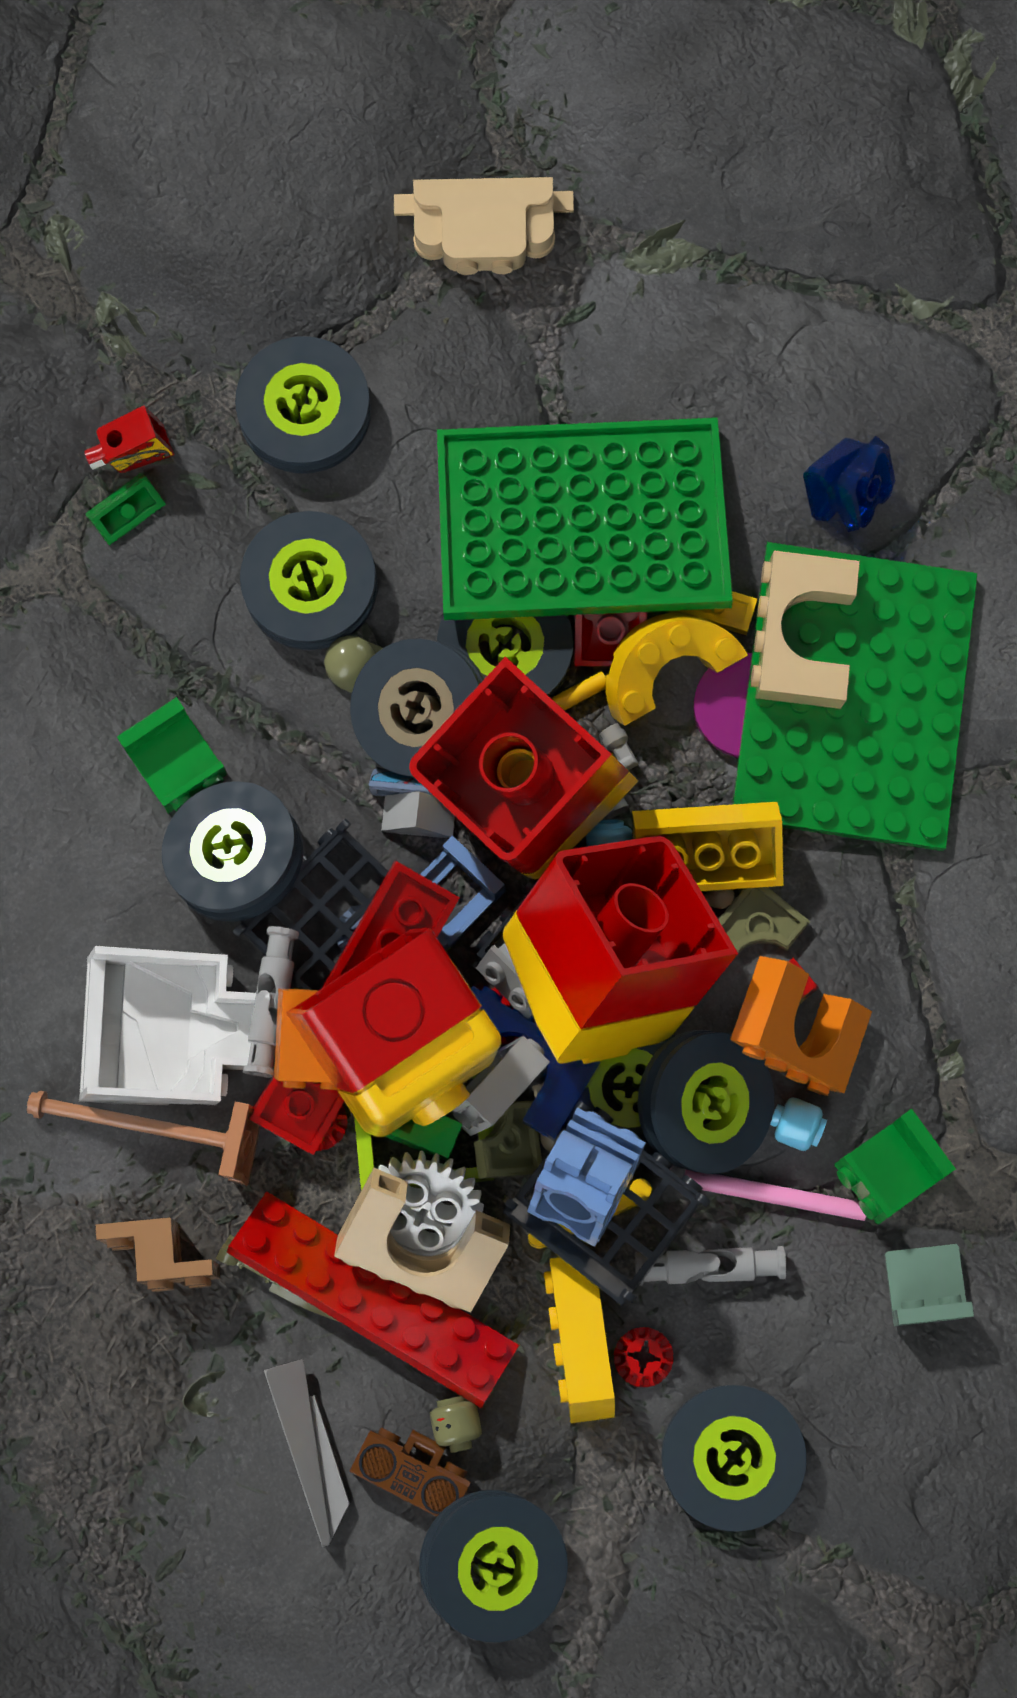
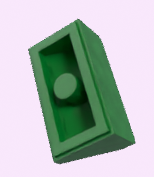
[85,473,166,546]

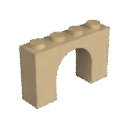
[751,551,860,709]
[334,1168,510,1313]

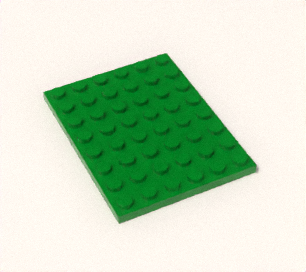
[437,418,733,620]
[732,542,978,851]

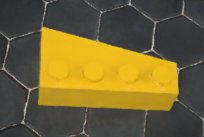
[544,1257,615,1423]

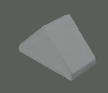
[381,791,455,838]

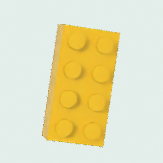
[632,802,784,891]

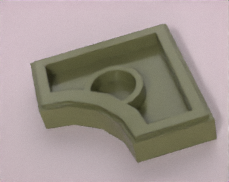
[718,887,810,953]
[474,1101,542,1179]

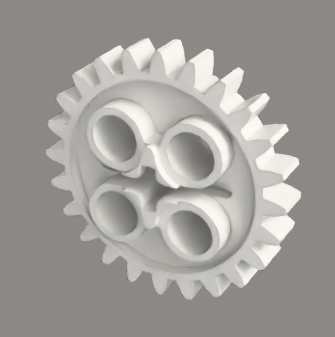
[378,1151,484,1256]

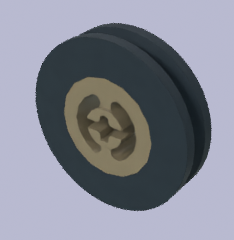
[350,639,484,776]

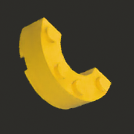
[606,612,748,726]

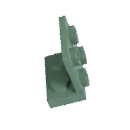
[884,1244,974,1326]

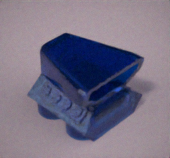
[803,435,896,532]

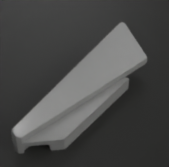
[264,1359,350,1547]

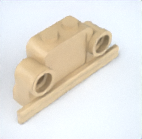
[394,177,574,275]

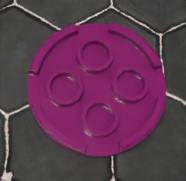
[693,653,752,759]

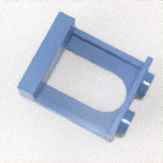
[420,835,506,952]

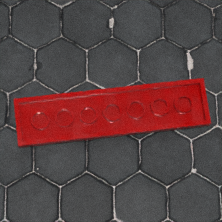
[248,861,460,1155]
[226,1192,519,1408]

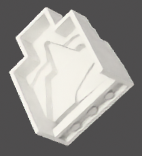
[79,946,270,1105]

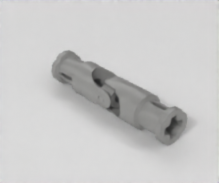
[243,926,299,1078]
[635,1246,786,1286]

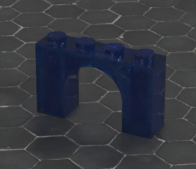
[471,986,601,1142]

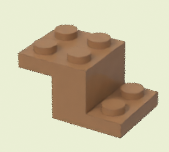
[96,1218,220,1292]

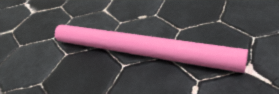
[685,1170,866,1221]

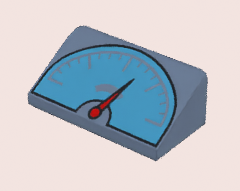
[369,768,432,796]

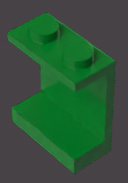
[117,697,228,814]
[834,1109,956,1225]

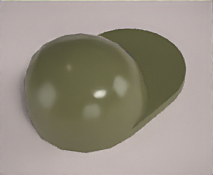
[324,635,383,693]

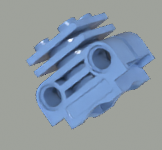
[527,1108,646,1247]

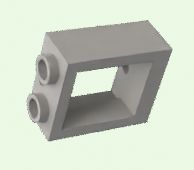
[448,1036,550,1136]

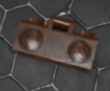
[349,1427,471,1517]

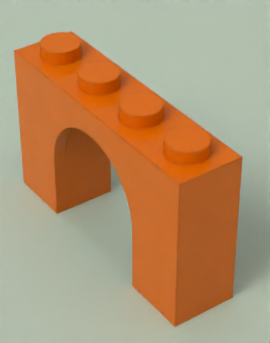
[730,956,872,1096]
[274,988,339,1090]

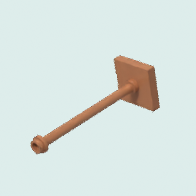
[27,1091,261,1186]

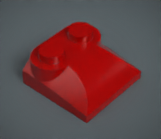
[574,612,647,666]

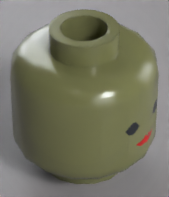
[430,1396,482,1453]

